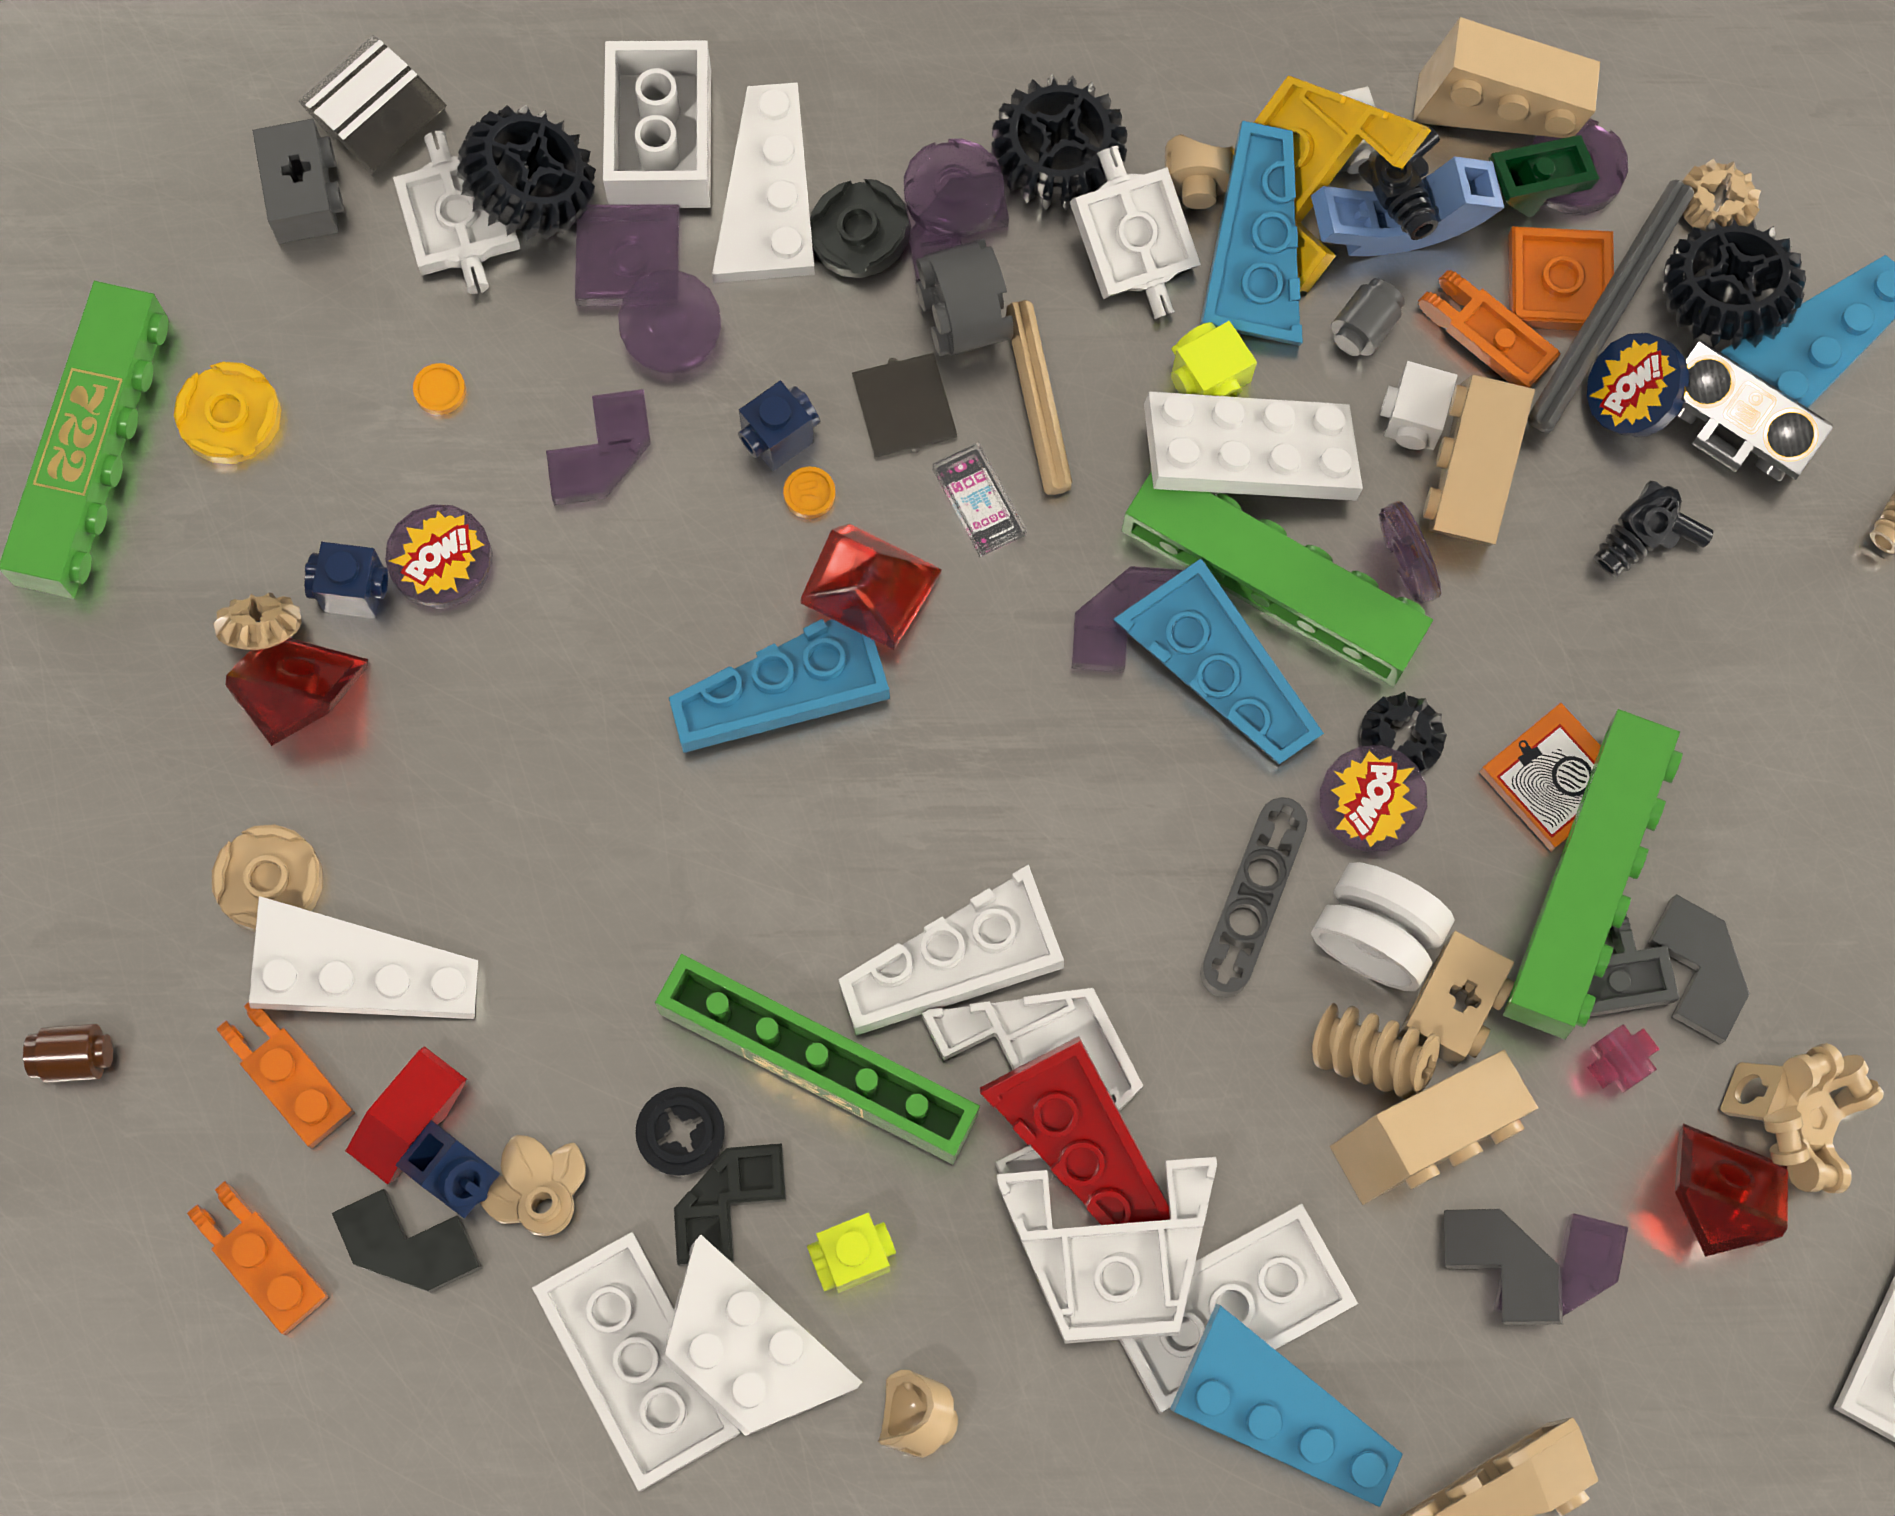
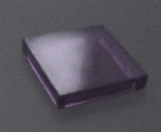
[575,204,681,306]

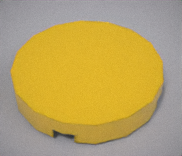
[173,362,282,464]

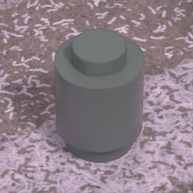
[1331,278,1405,356]

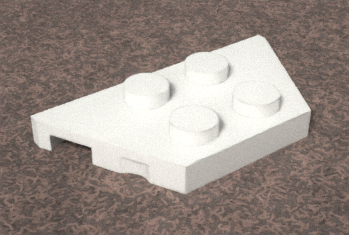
[661,1235,863,1436]

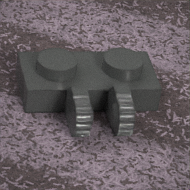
[1587,914,1680,1017]

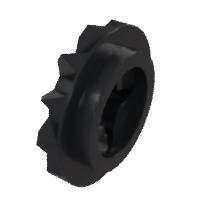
[1360,692,1447,777]
[635,1087,725,1177]

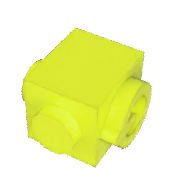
[1171,320,1257,397]
[806,1212,896,1293]

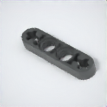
[1200,797,1308,998]

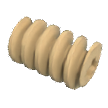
[1312,1003,1440,1099]

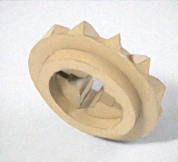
[1682,158,1761,231]
[213,593,302,650]

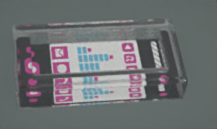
[933,442,1027,557]

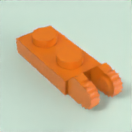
[1418,270,1561,388]
[216,1002,355,1149]
[187,1181,330,1336]

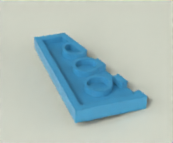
[1200,121,1303,346]
[1720,255,1895,408]
[1113,559,1324,765]
[669,598,890,753]
[1170,1304,1403,1507]

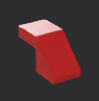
[345,1046,468,1184]

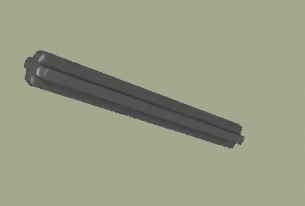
[1527,180,1694,433]

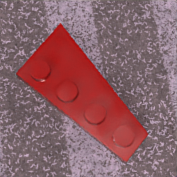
[980,1036,1170,1225]

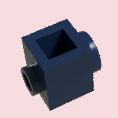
[738,380,821,471]
[304,541,388,619]
[396,1120,500,1219]

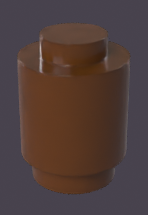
[23,1024,113,1083]

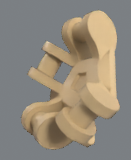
[1720,1043,1884,1194]

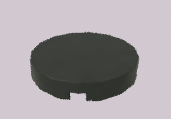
[810,179,911,278]

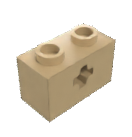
[1399,931,1515,1067]

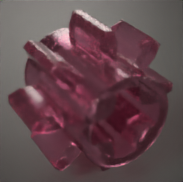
[1587,1024,1660,1093]

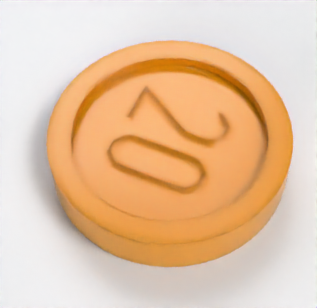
[413,363,466,415]
[783,466,836,519]

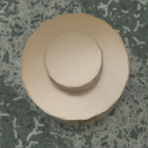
[1165,134,1233,209]
[878,1370,958,1458]

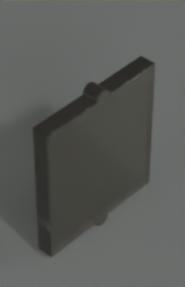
[852,353,957,458]

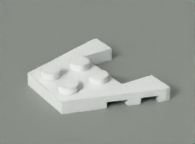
[922,988,1143,1182]
[997,1157,1217,1344]

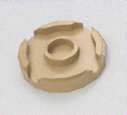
[212,824,323,932]

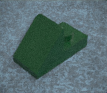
[1488,135,1600,217]

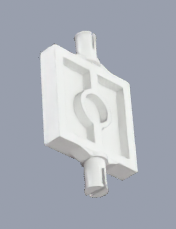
[393,131,520,294]
[1070,146,1201,319]

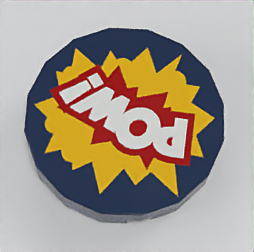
[1587,333,1690,437]

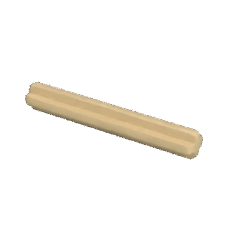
[1006,300,1072,495]

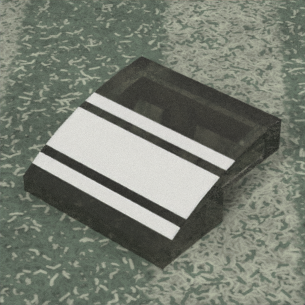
[299,35,447,175]

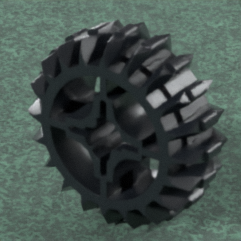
[991,74,1128,211]
[456,105,596,241]
[1662,216,1806,350]

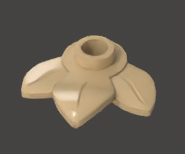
[480,1135,586,1236]

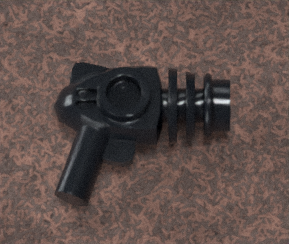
[1358,126,1440,240]
[1594,480,1714,577]

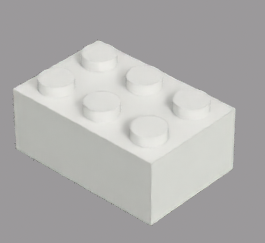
[603,40,711,209]

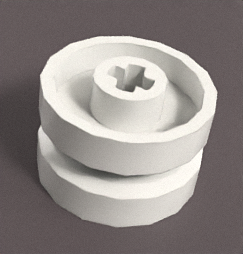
[1310,862,1455,991]

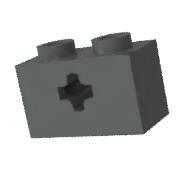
[252,118,344,244]

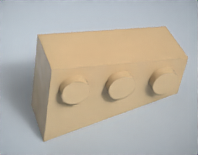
[1413,17,1600,138]
[1423,375,1535,546]
[1329,1049,1538,1205]

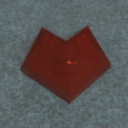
[800,524,942,650]
[225,638,368,746]
[1675,1123,1788,1257]

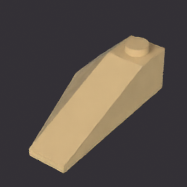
[1400,1417,1599,1516]

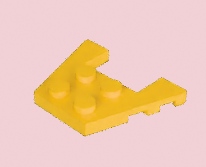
[1233,75,1431,292]

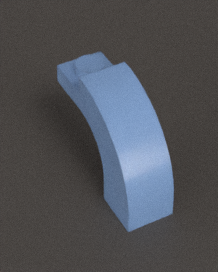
[1311,156,1504,256]

